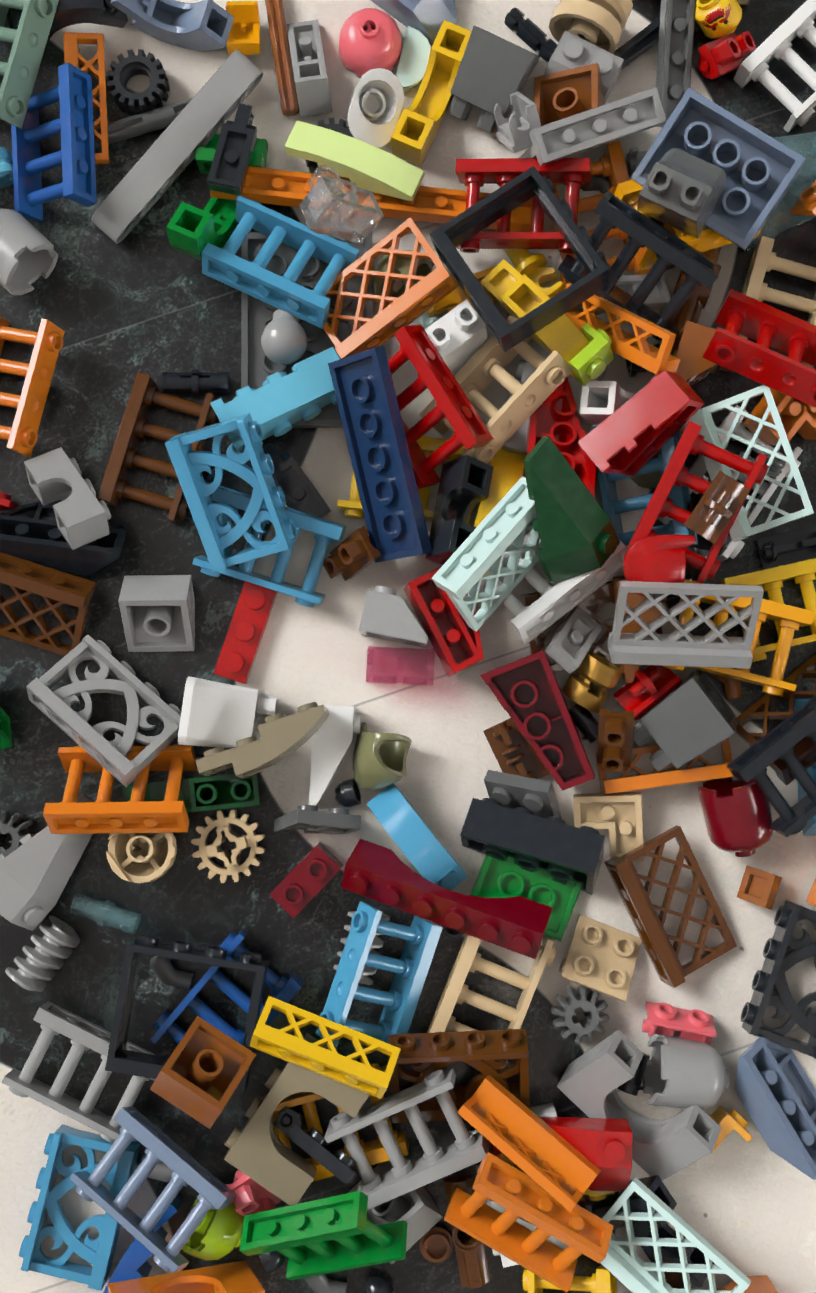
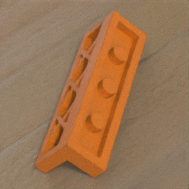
[63,32,109,164]
[564,283,681,375]
[595,737,734,794]
[457,1075,601,1212]

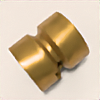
[562,651,624,713]

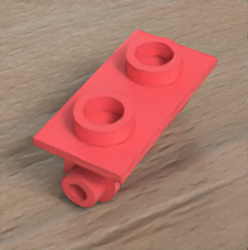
[642,1001,717,1044]

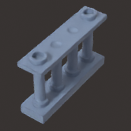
[70,1107,236,1272]

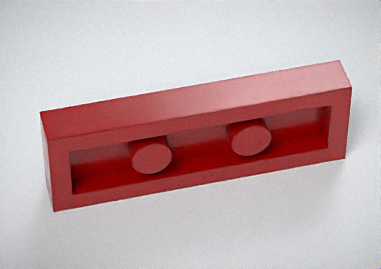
[214,581,278,684]

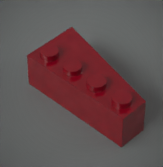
[480,650,595,791]

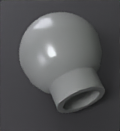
[261,309,307,365]

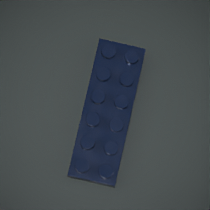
[328,346,432,563]

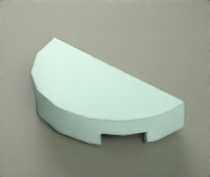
[395,26,431,92]

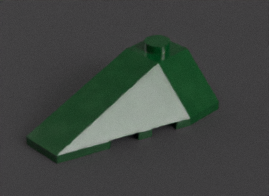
[523,436,620,584]

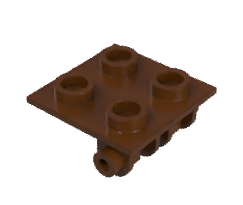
[483,718,550,779]

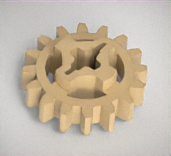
[191,809,266,883]

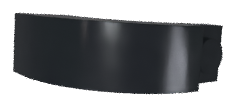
[7,0,128,44]

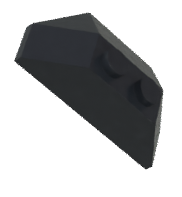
[0,502,127,576]

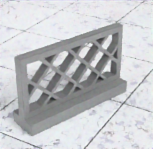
[519,87,667,166]
[607,581,764,668]

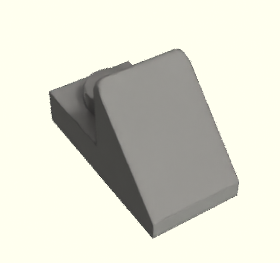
[544,606,602,674]

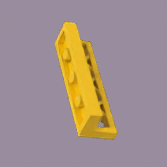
[250,996,401,1099]

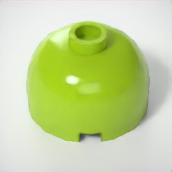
[182,1198,244,1260]

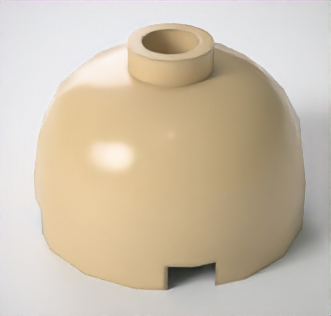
[106,833,177,883]

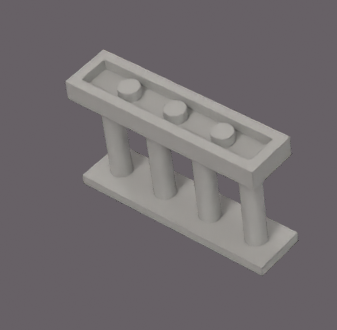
[1,1001,155,1143]
[324,1068,489,1210]

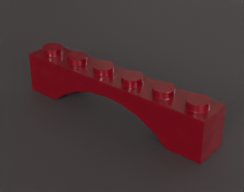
[341,838,553,959]

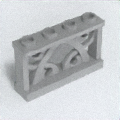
[26,635,181,787]

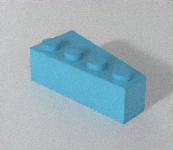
[210,347,340,453]

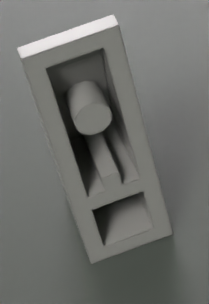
[286,19,333,117]

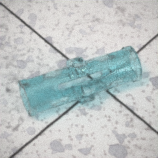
[70,892,142,935]

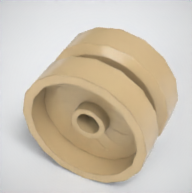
[549,0,633,54]

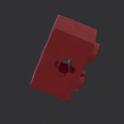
[269,842,343,919]

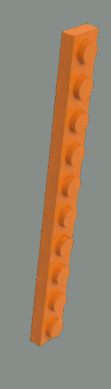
[210,166,532,232]

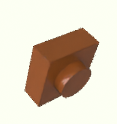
[737,865,782,910]

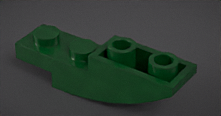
[122,773,260,813]

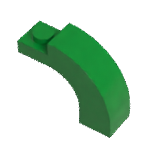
[166,198,238,261]

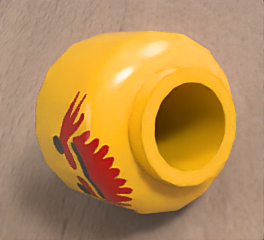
[695,0,742,39]

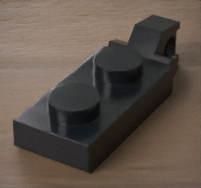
[207,103,257,196]
[262,442,332,518]
[273,1106,359,1184]

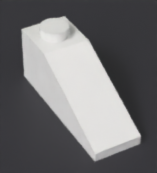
[309,705,361,806]

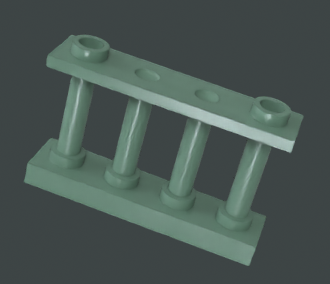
[0,0,59,129]

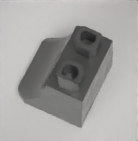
[449,26,541,133]
[637,148,726,239]
[633,669,738,773]

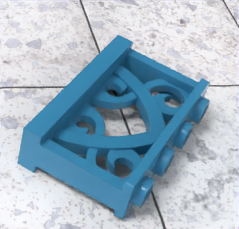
[165,413,297,573]
[19,1124,141,1291]

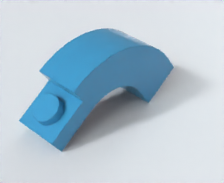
[367,783,468,890]

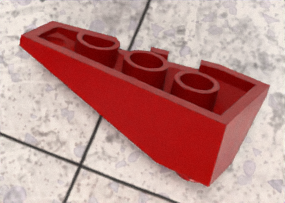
[523,372,596,498]
[488,1116,632,1192]

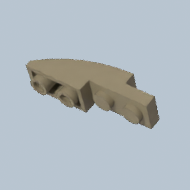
[195,702,329,779]

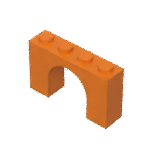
[108,1260,265,1293]

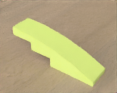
[284,120,424,202]

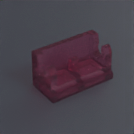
[366,646,435,686]

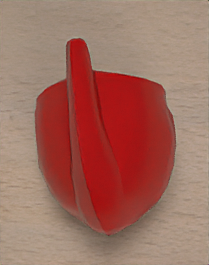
[623,535,696,596]

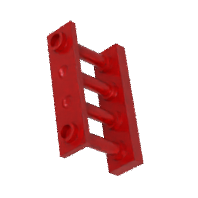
[455,158,592,254]
[702,289,816,408]
[388,325,494,489]
[626,421,769,584]

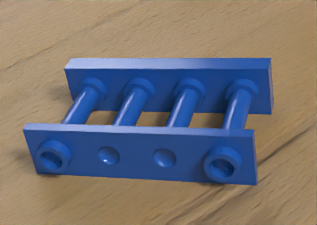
[11,63,97,223]
[150,929,304,1045]

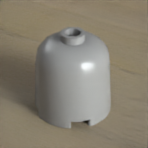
[0,208,58,295]
[642,1034,729,1109]

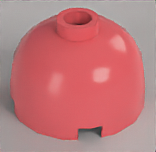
[339,8,402,78]

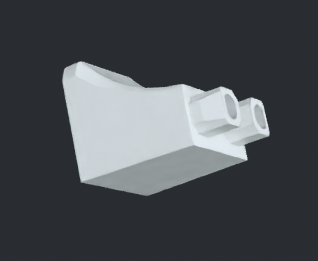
[425,299,489,375]
[178,676,279,748]

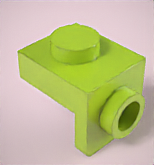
[569,323,614,386]

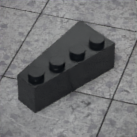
[460,798,605,895]

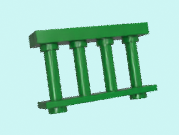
[239,1191,408,1280]

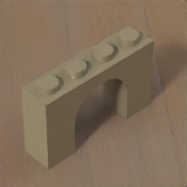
[224,1033,369,1206]

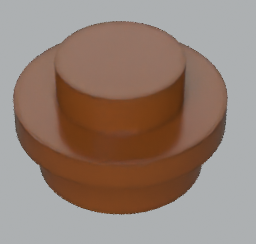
[419,1226,454,1263]

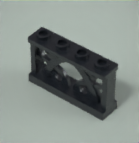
[741,900,816,1059]

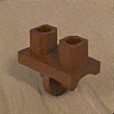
[684,471,751,544]
[323,526,381,581]
[597,708,635,772]

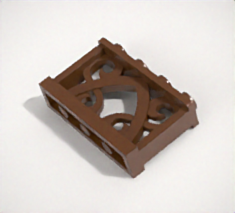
[388,1029,530,1123]

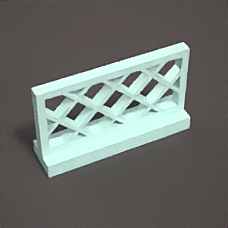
[690,385,814,542]
[432,476,541,632]
[600,1177,751,1293]

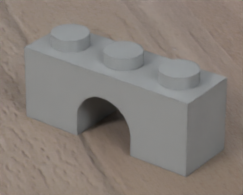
[24,447,111,550]

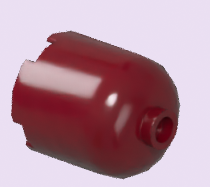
[698,777,773,857]

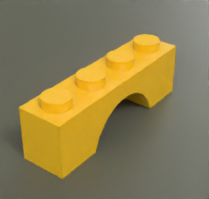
[391,20,472,167]

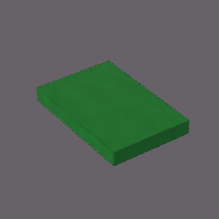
[470,855,582,942]

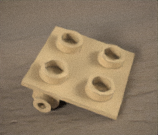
[559,914,642,1002]

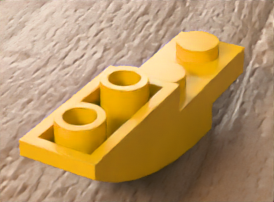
[480,259,590,378]

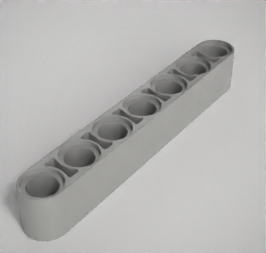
[91,50,263,244]

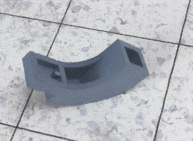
[110,0,234,51]

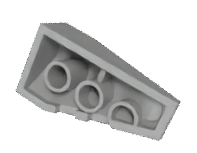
[0,794,95,931]

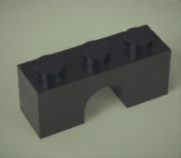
[425,455,494,565]
[613,1175,715,1289]

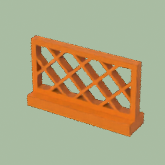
[323,217,459,359]

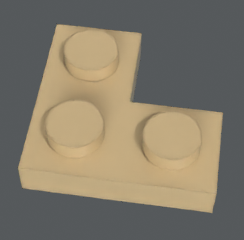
[573,792,644,861]

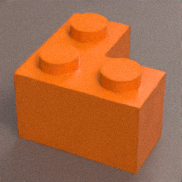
[743,388,816,446]

